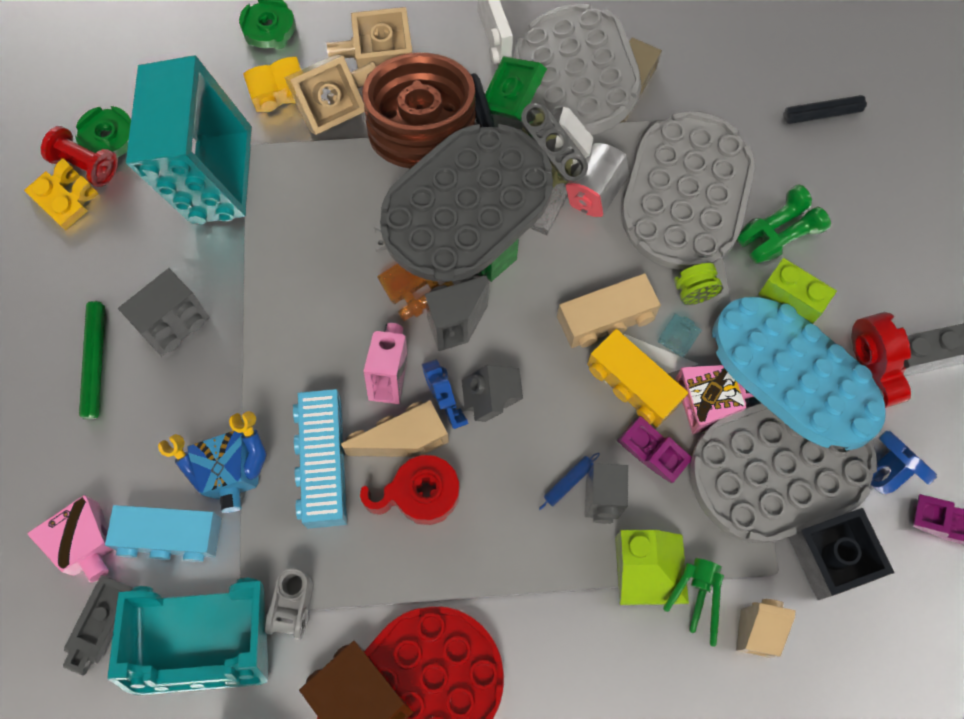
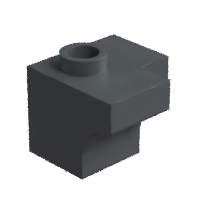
[462,364,523,422]

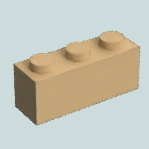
[557,273,661,348]

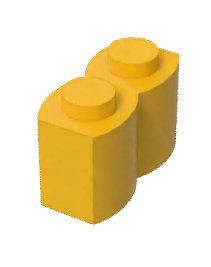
[243,57,301,112]

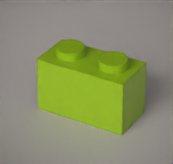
[758,258,837,324]

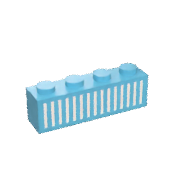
[293,389,347,529]

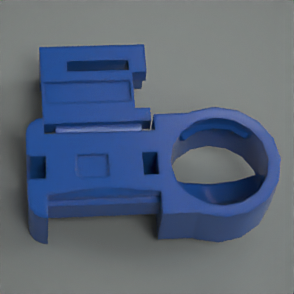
[421,359,469,429]

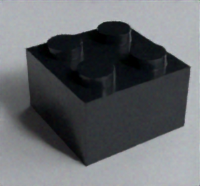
[789,508,895,600]

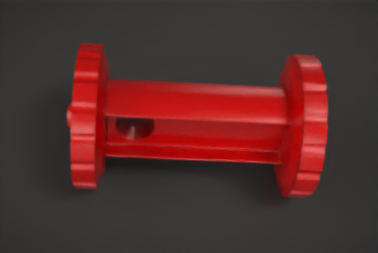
[40,126,118,187]

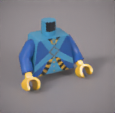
[158,411,267,513]

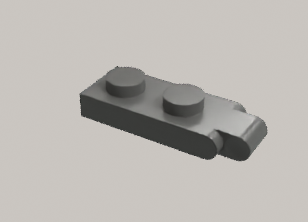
[63,575,133,676]

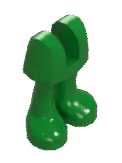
[736,184,831,264]

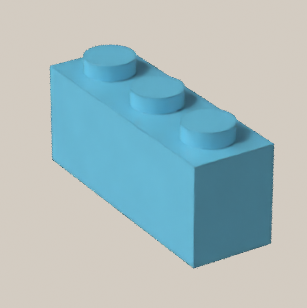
[105,505,222,562]

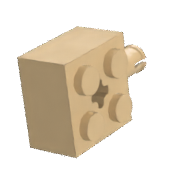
[326,7,412,75]
[284,54,376,135]

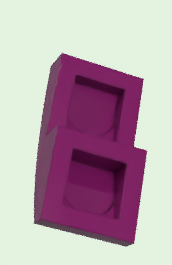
[617,416,692,483]
[913,494,964,545]

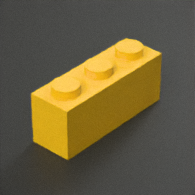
[587,329,689,428]

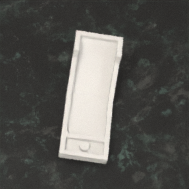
[478,0,513,66]

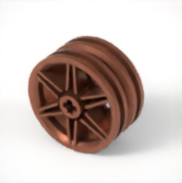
[362,53,476,169]

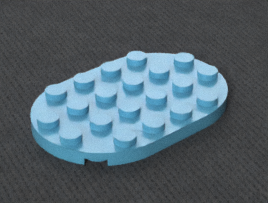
[712,297,886,450]

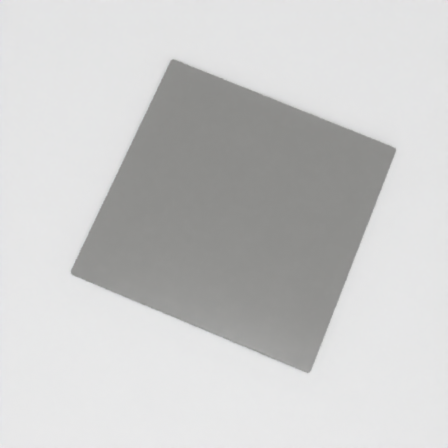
[240,120,779,614]

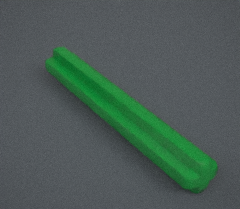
[79,301,105,420]

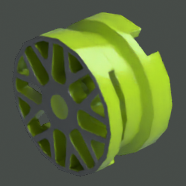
[674,263,724,305]

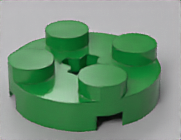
[239,0,296,49]
[75,106,131,158]

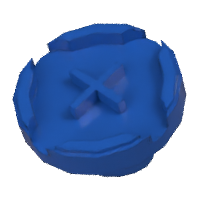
[870,430,937,494]

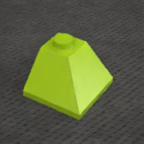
[615,530,689,605]

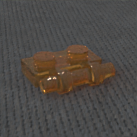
[377,264,454,321]

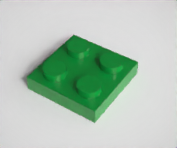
[485,56,547,121]

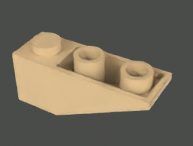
[341,400,449,457]

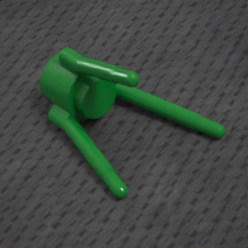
[663,558,724,647]

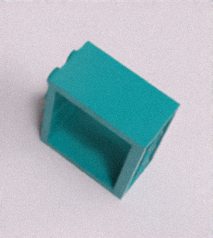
[126,55,252,225]

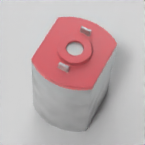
[566,143,629,217]

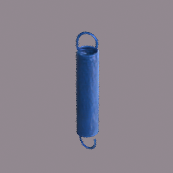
[539,453,600,510]

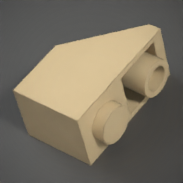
[736,599,796,658]

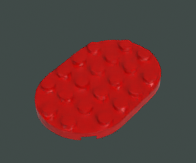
[317,606,504,719]

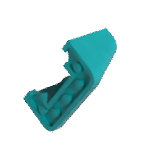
[107,578,268,695]

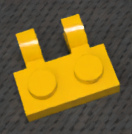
[24,158,99,231]

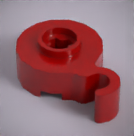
[851,312,911,408]
[360,455,460,525]

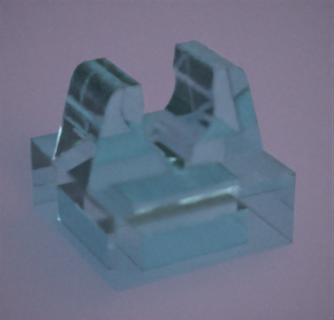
[657,314,702,358]

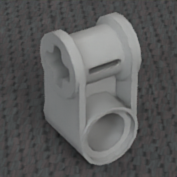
[265,568,313,640]

